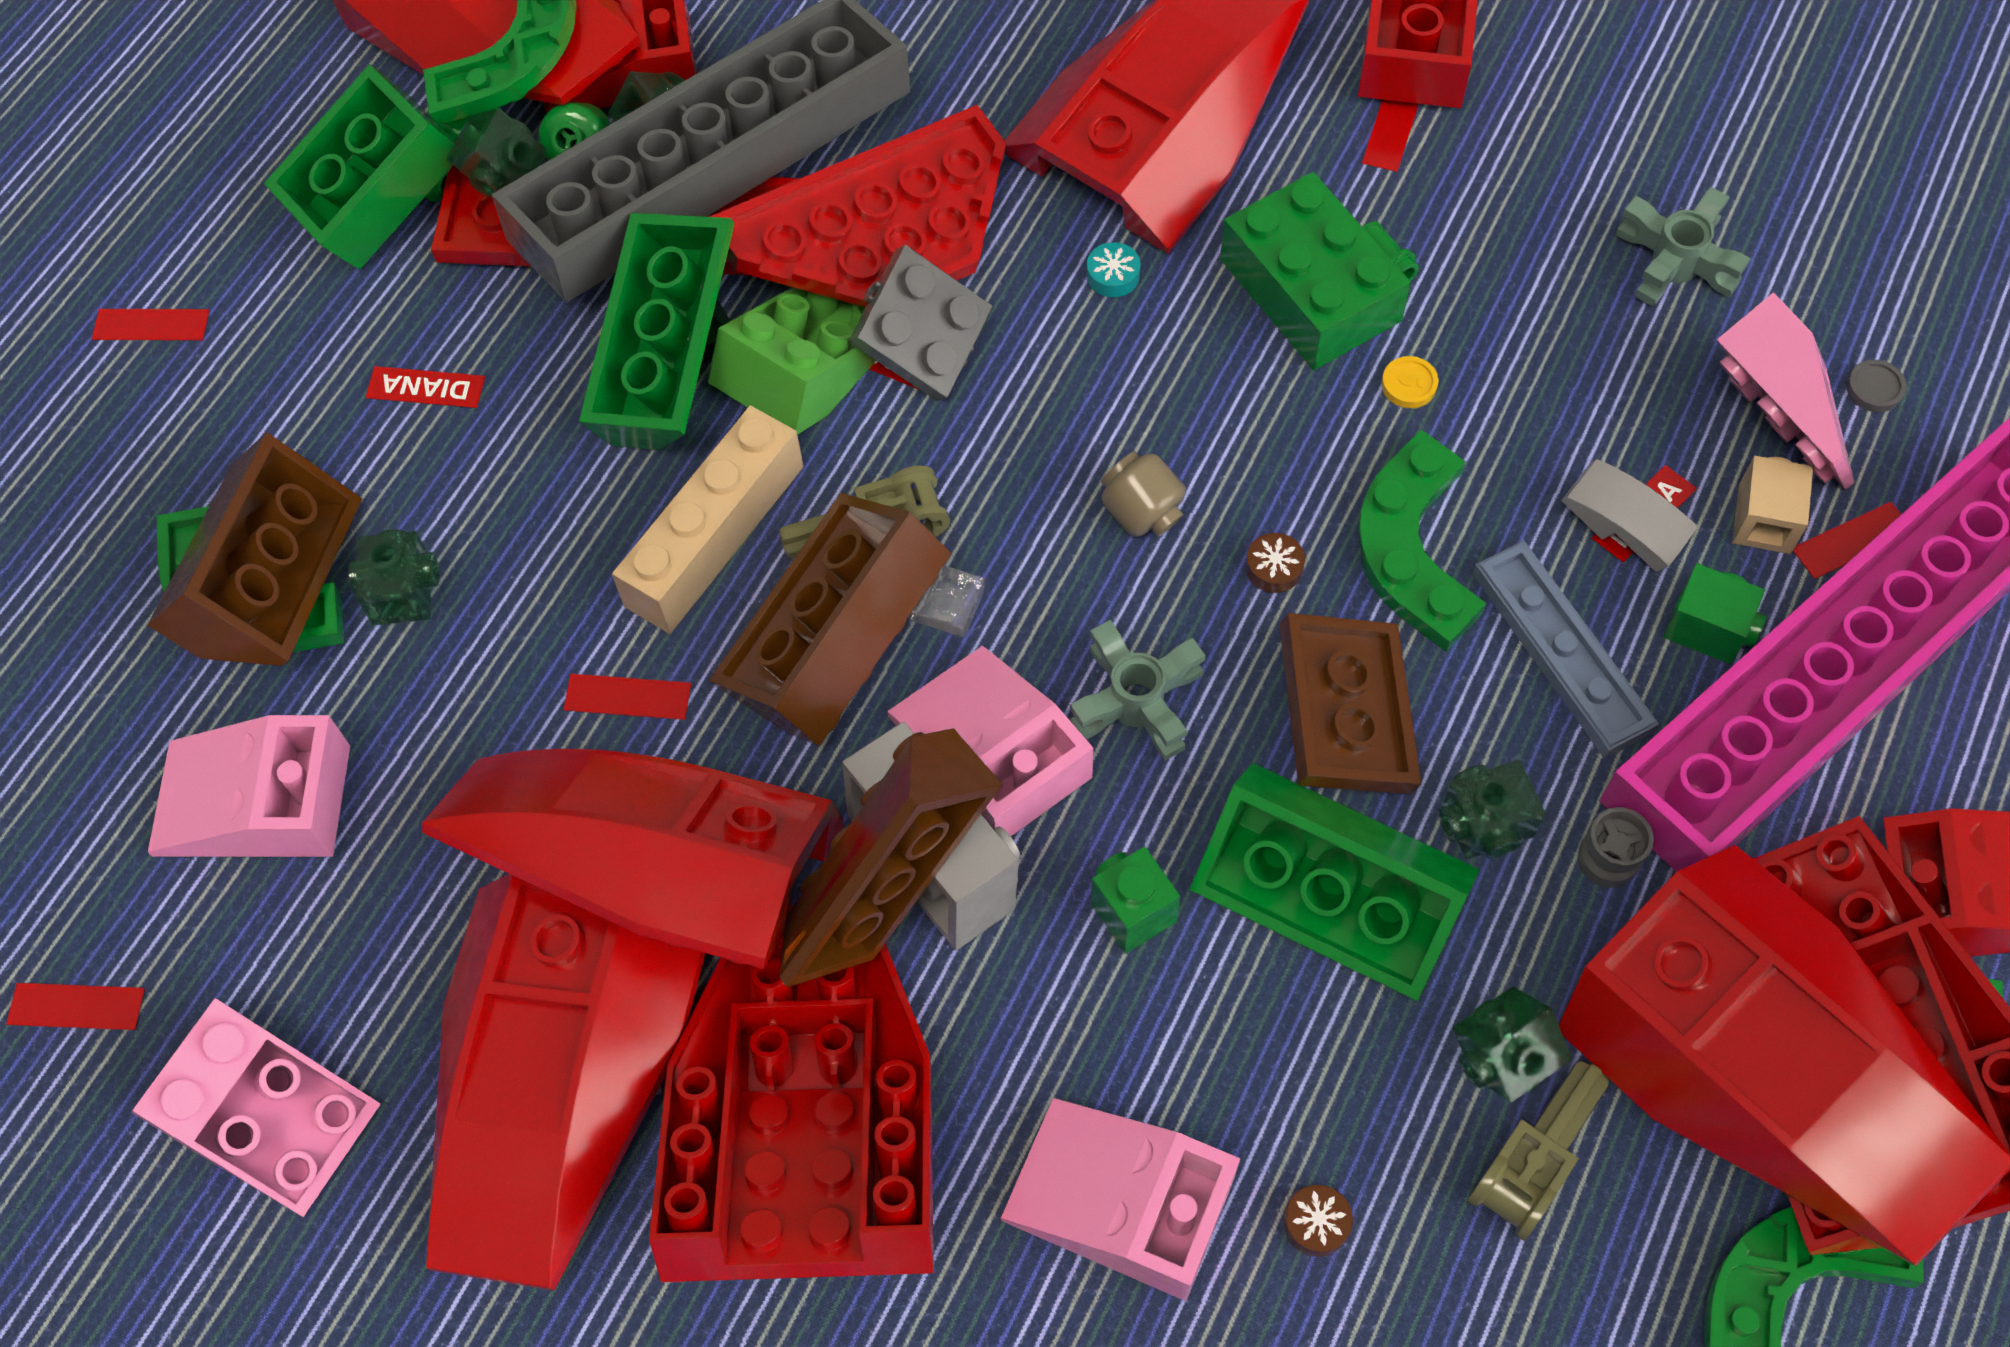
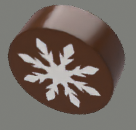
[1245,533,1305,593]
[1284,1185,1353,1257]

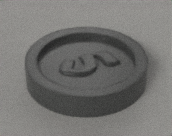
[1846,360,1907,412]

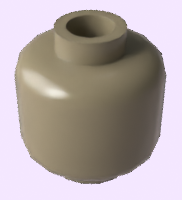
[1101,451,1186,537]

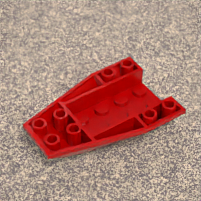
[1004,0,1310,254]
[422,749,844,969]
[1753,816,2010,1255]
[1556,845,2010,1266]
[426,874,705,1291]

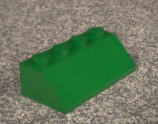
[579,213,735,450]
[1190,763,1480,1001]

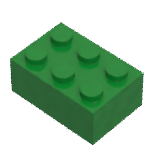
[264,64,465,270]
[1220,172,1411,371]

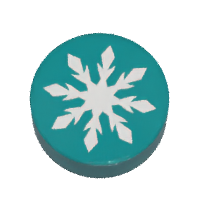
[1087,242,1141,297]

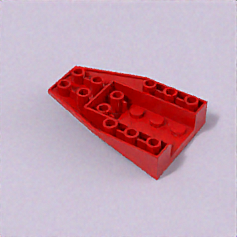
[332,0,641,105]
[649,906,934,1282]

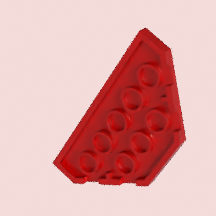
[709,105,1006,307]

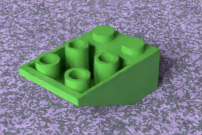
[708,287,877,435]

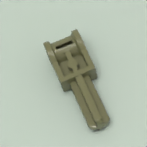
[780,465,950,558]
[1467,1061,1609,1241]

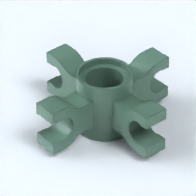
[1615,187,1751,307]
[1070,620,1206,761]

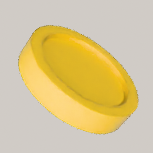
[1381,356,1439,408]

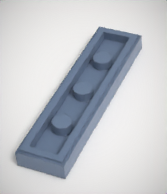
[1472,540,1659,759]

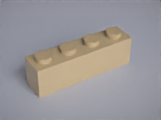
[612,405,804,634]

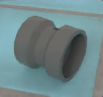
[1577,807,1654,888]

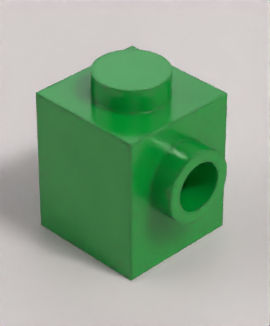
[1663,563,1767,664]
[1091,846,1180,954]

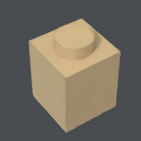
[1732,456,1813,554]

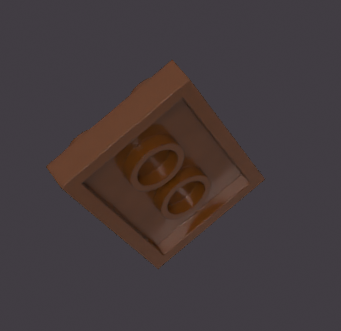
[1279,613,1422,794]

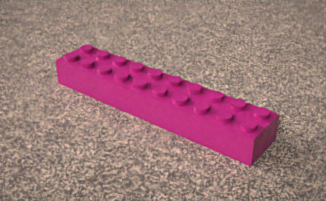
[1599,417,2010,872]

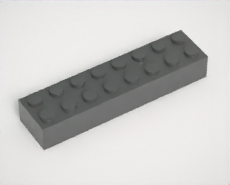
[491,0,910,303]

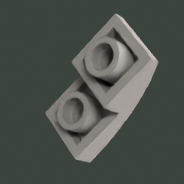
[1561,459,1698,572]

